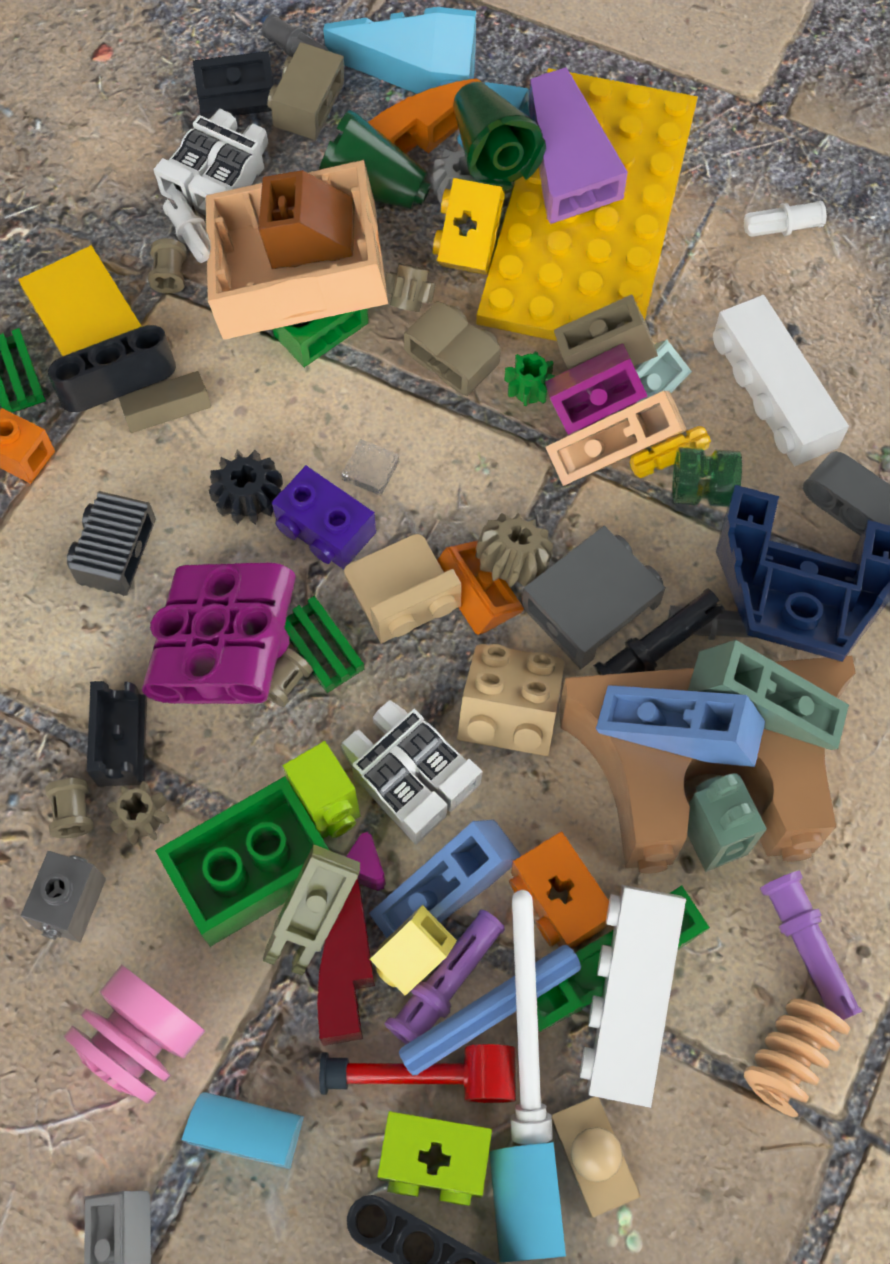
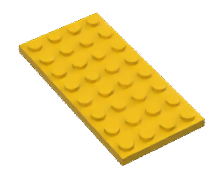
[476,68,698,341]

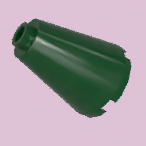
[453,82,546,190]
[319,110,432,210]

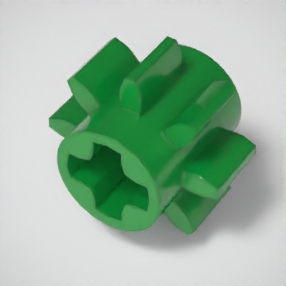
[504,351,555,406]

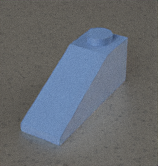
[596,685,765,767]
[369,820,522,938]

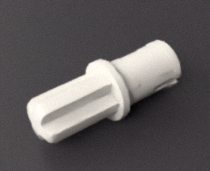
[163,194,211,263]
[744,200,827,237]

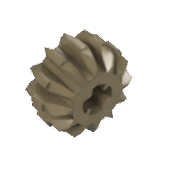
[476,513,553,588]

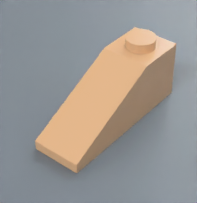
[546,391,687,486]

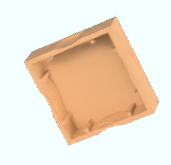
[206,160,388,340]

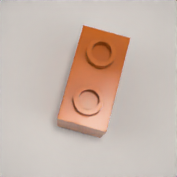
[509,831,609,949]

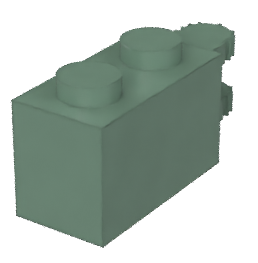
[687,773,767,872]

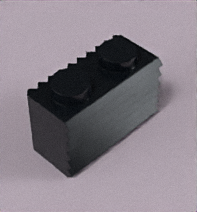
[67,491,156,596]

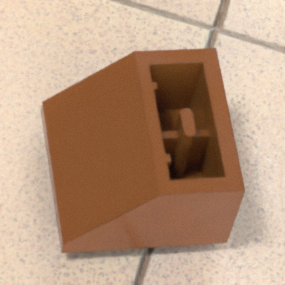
[258,170,355,269]

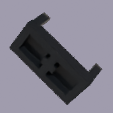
[86,681,147,787]

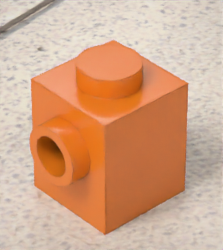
[0,408,55,484]

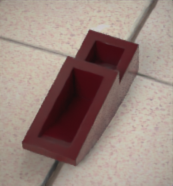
[317,879,375,1046]

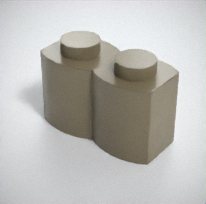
[404,301,501,396]

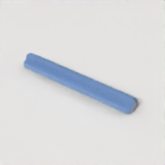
[399,945,581,1075]

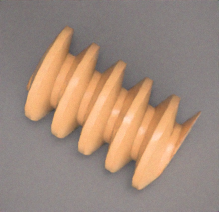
[744,998,850,1117]

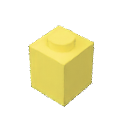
[370,905,457,996]

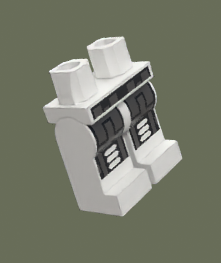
[154,108,268,215]
[341,700,483,845]

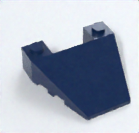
[716,485,890,662]

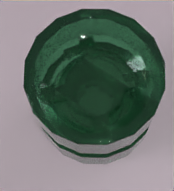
[672,447,742,507]

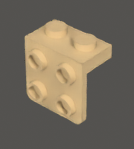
[344,534,461,644]
[457,644,565,756]

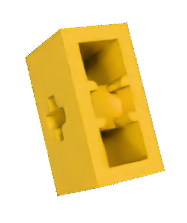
[433,178,505,275]

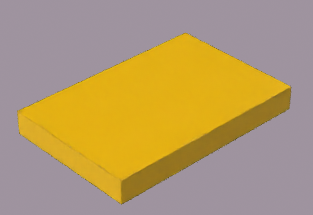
[18,245,142,356]

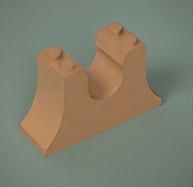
[559,655,856,874]

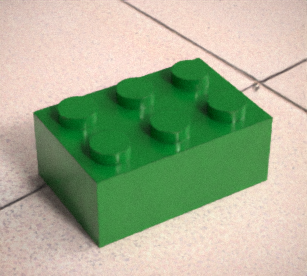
[155,776,329,947]

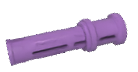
[760,870,863,1020]
[384,909,505,1045]

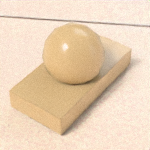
[552,1097,641,1218]

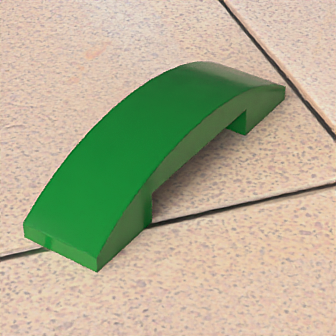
[537,885,710,1033]

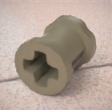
[148,238,187,294]
[268,648,313,707]
[45,778,93,838]

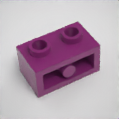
[545,343,647,435]

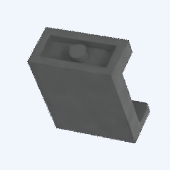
[522,525,666,670]

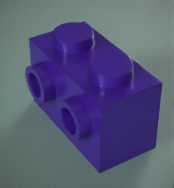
[272,465,377,570]

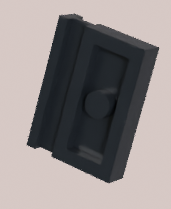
[192,51,274,119]

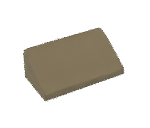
[119,371,211,433]

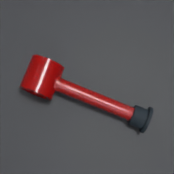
[319,1044,516,1103]

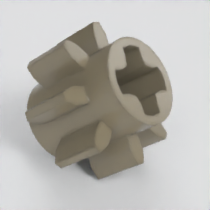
[385,263,436,312]
[107,781,170,845]

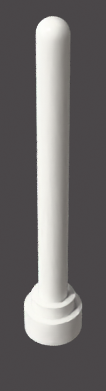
[511,890,553,1145]

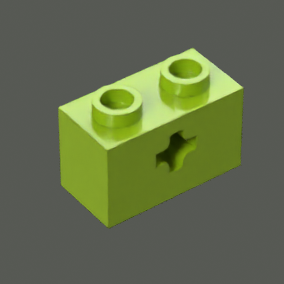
[282,741,361,839]
[377,1111,492,1206]

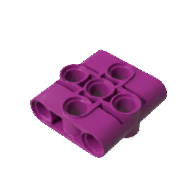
[142,563,296,704]

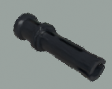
[593,588,725,675]

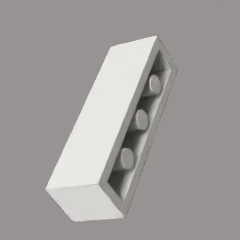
[713,295,849,467]
[580,885,686,1108]

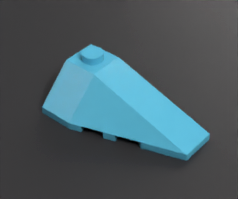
[323,7,476,94]

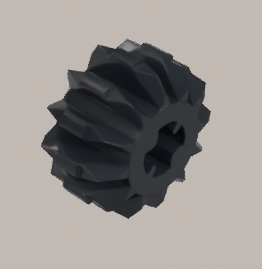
[209,449,283,525]

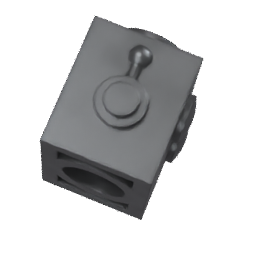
[21,851,106,943]

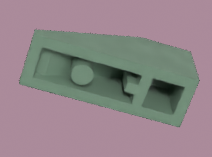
[688,640,849,750]

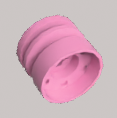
[64,964,205,1104]

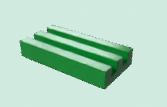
[0,328,46,413]
[284,595,365,693]

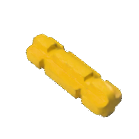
[629,426,711,478]

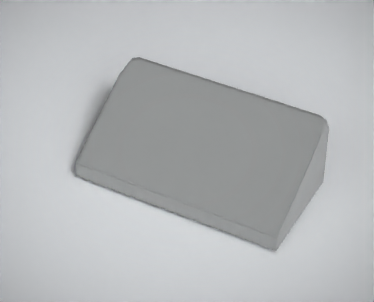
[84,1191,151,1264]

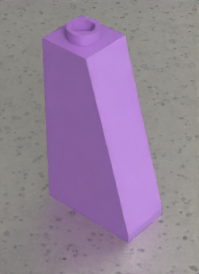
[528,67,628,224]

